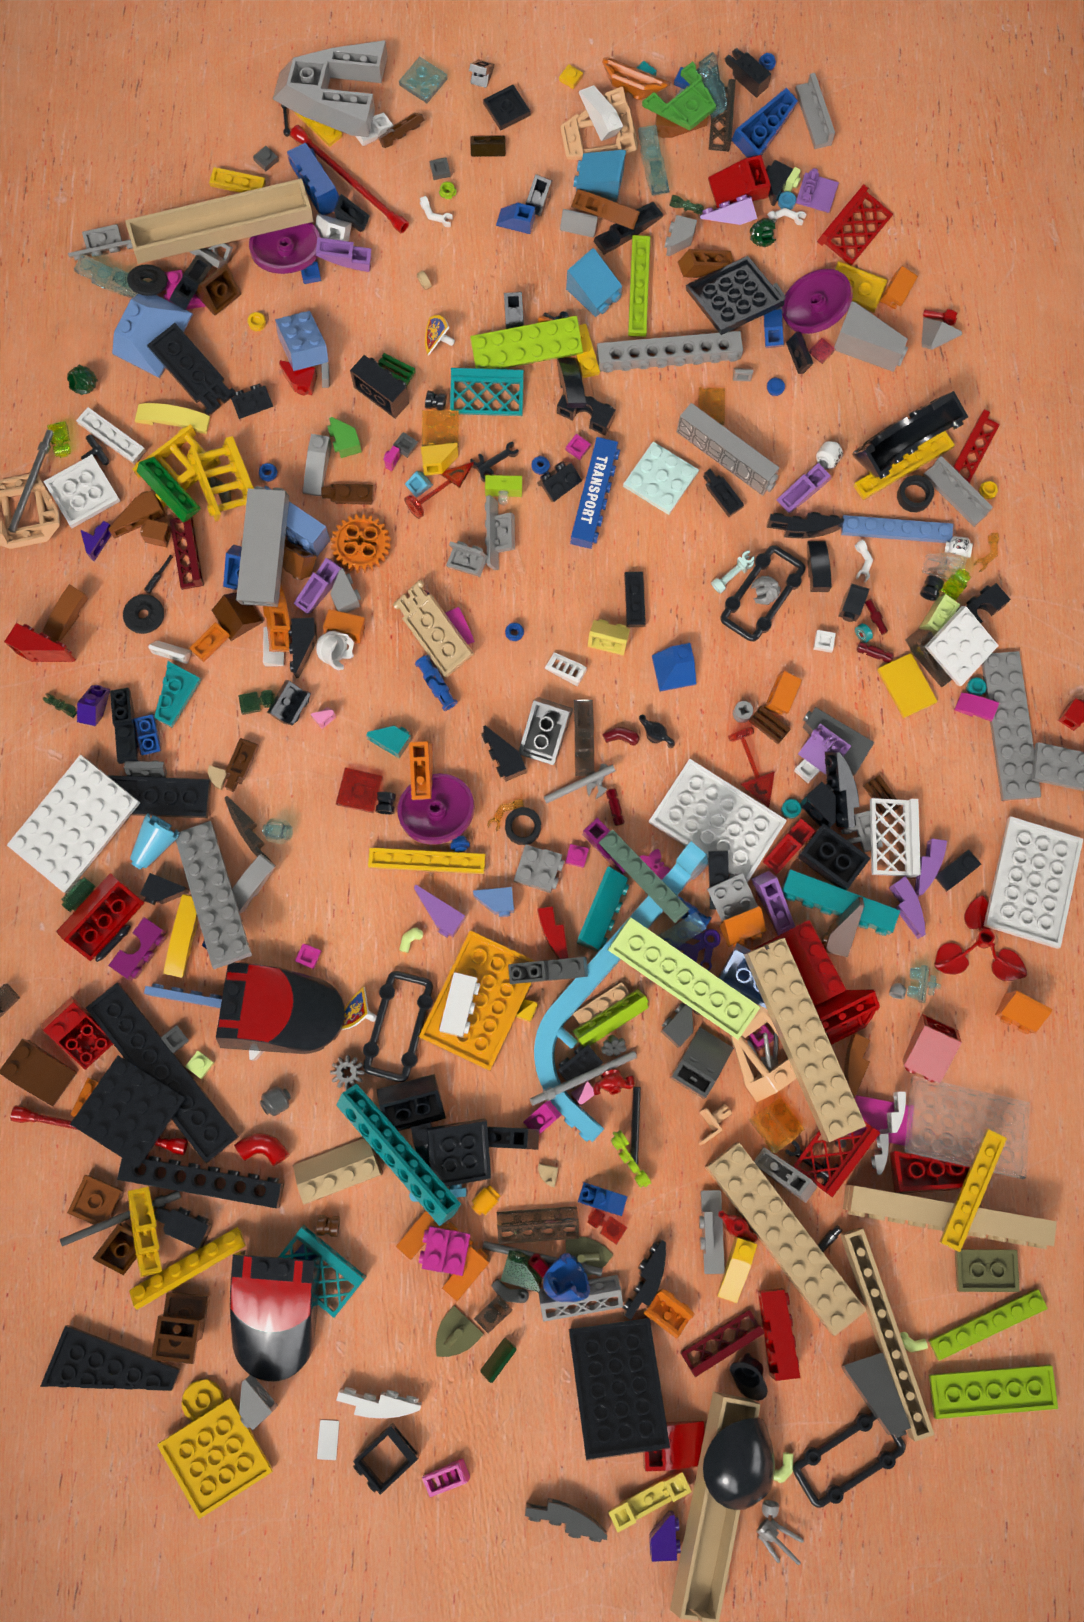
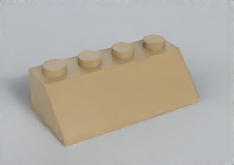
[293,1138,382,1204]

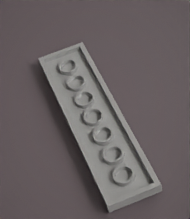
[982,651,1041,801]
[176,821,252,969]

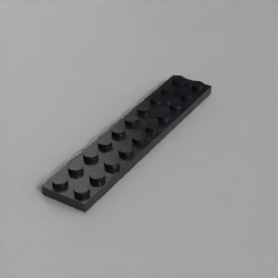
[86,983,239,1163]

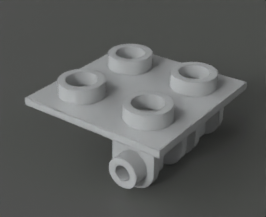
[707,873,758,922]

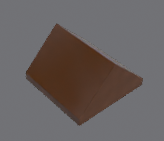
[196,264,241,315]
[212,592,263,641]
[93,1222,137,1276]

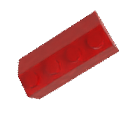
[56,873,144,961]

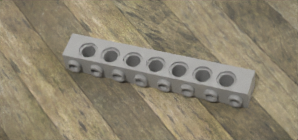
[596,331,743,373]

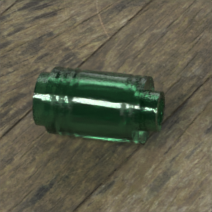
[61,877,96,912]

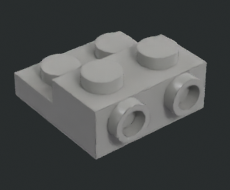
[514,844,565,893]

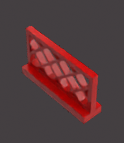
[817,184,893,266]
[792,1121,880,1198]

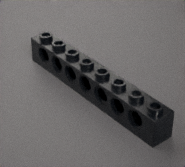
[117,1155,284,1209]

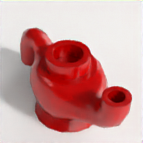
[593,1069,635,1095]
[718,1211,758,1242]

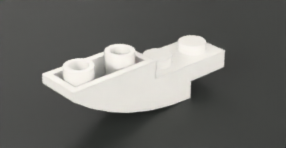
[336,1387,422,1418]

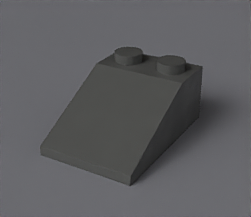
[519,697,573,765]

